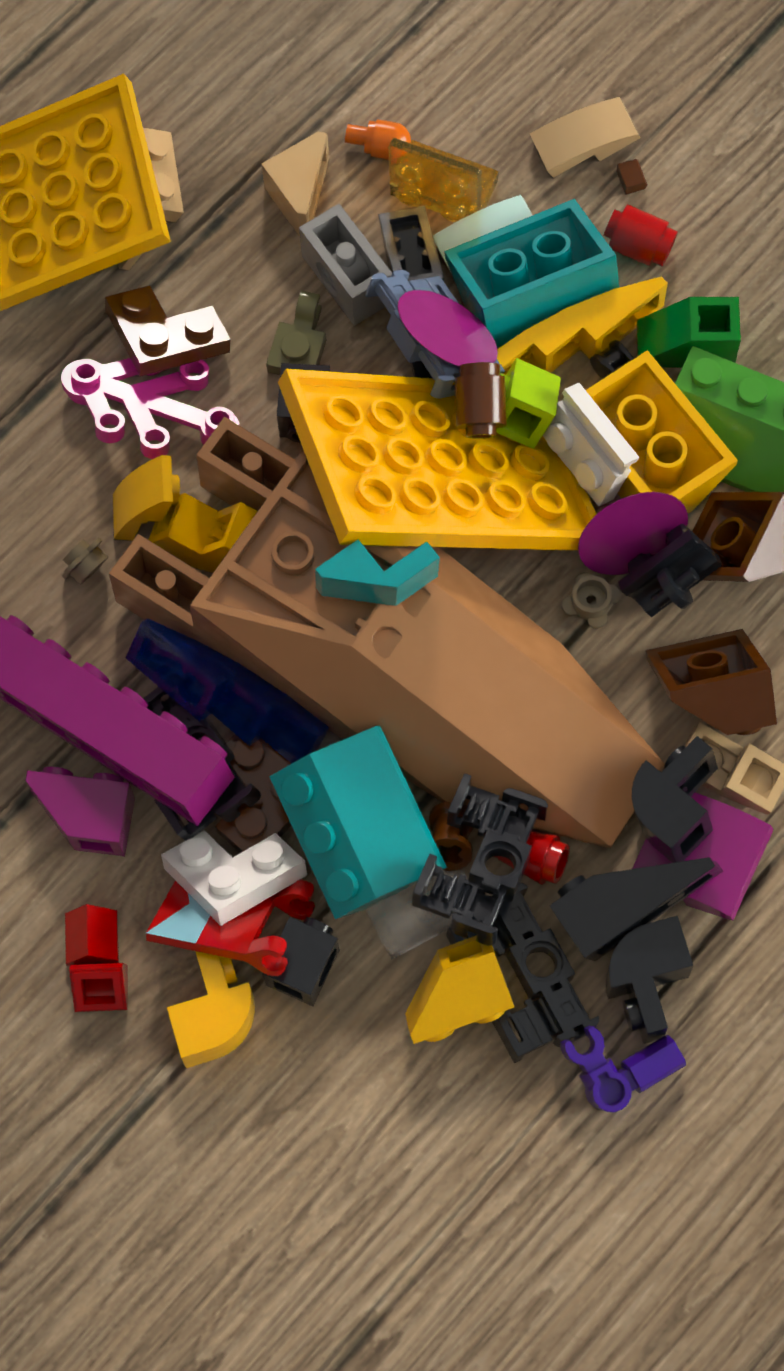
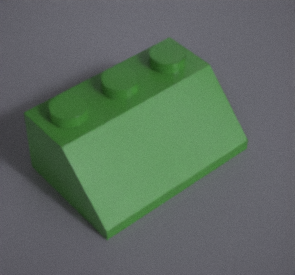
[675,346,784,492]

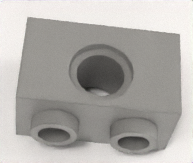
[299,204,392,326]

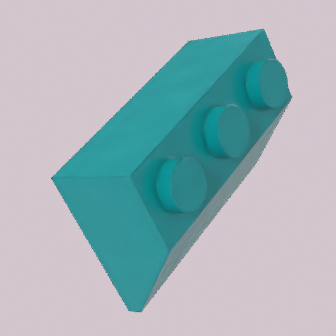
[444,199,620,348]
[269,725,447,919]

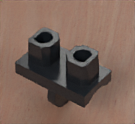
[618,524,722,617]

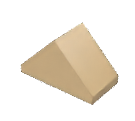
[261,131,329,237]

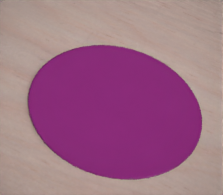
[398,290,498,366]
[578,492,688,575]

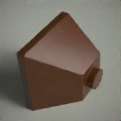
[692,492,784,582]
[645,629,777,735]

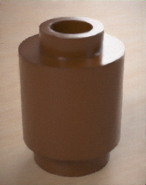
[455,362,507,438]

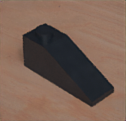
[549,857,723,961]

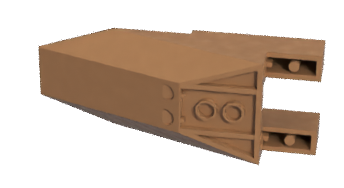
[109,417,665,849]

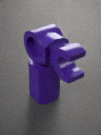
[560,1026,686,1112]

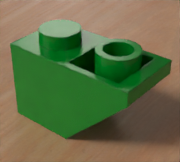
[636,297,741,368]

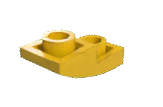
[113,455,180,541]

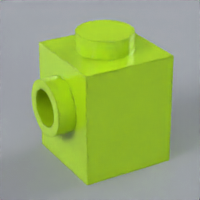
[496,358,561,449]

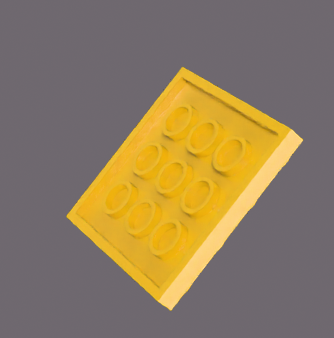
[0,74,171,311]

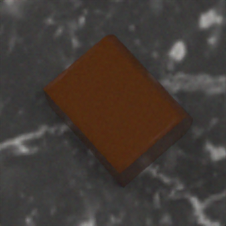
[616,159,648,195]

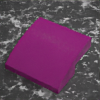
[632,792,774,921]

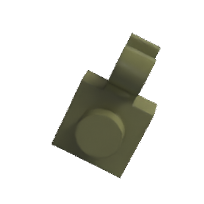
[266,290,327,375]

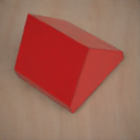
[65,904,119,966]
[69,963,128,1012]

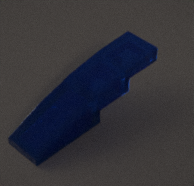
[125,618,329,764]

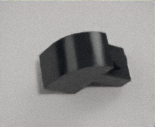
[632,736,718,863]
[606,915,693,1044]

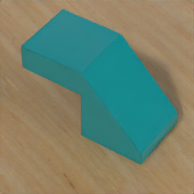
[315,539,440,606]

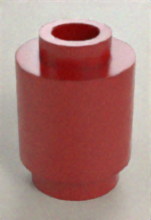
[603,204,678,267]

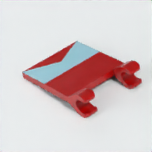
[146,880,315,976]

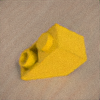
[405,935,515,1044]

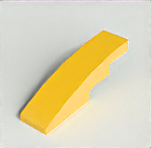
[497,276,668,375]

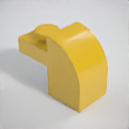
[148,493,257,573]
[167,951,255,1068]

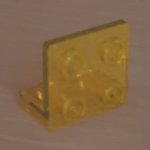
[388,138,499,222]

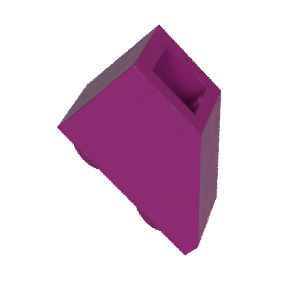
[25,766,135,857]

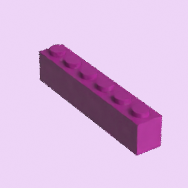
[0,615,235,826]

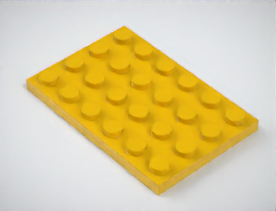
[278,369,596,550]

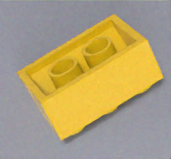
[586,350,738,514]

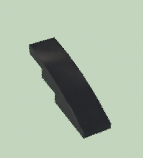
[378,205,444,378]

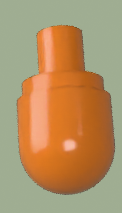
[345,119,411,160]

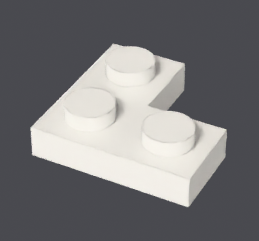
[161,830,307,926]

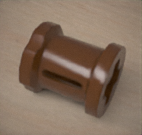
[429,802,474,871]

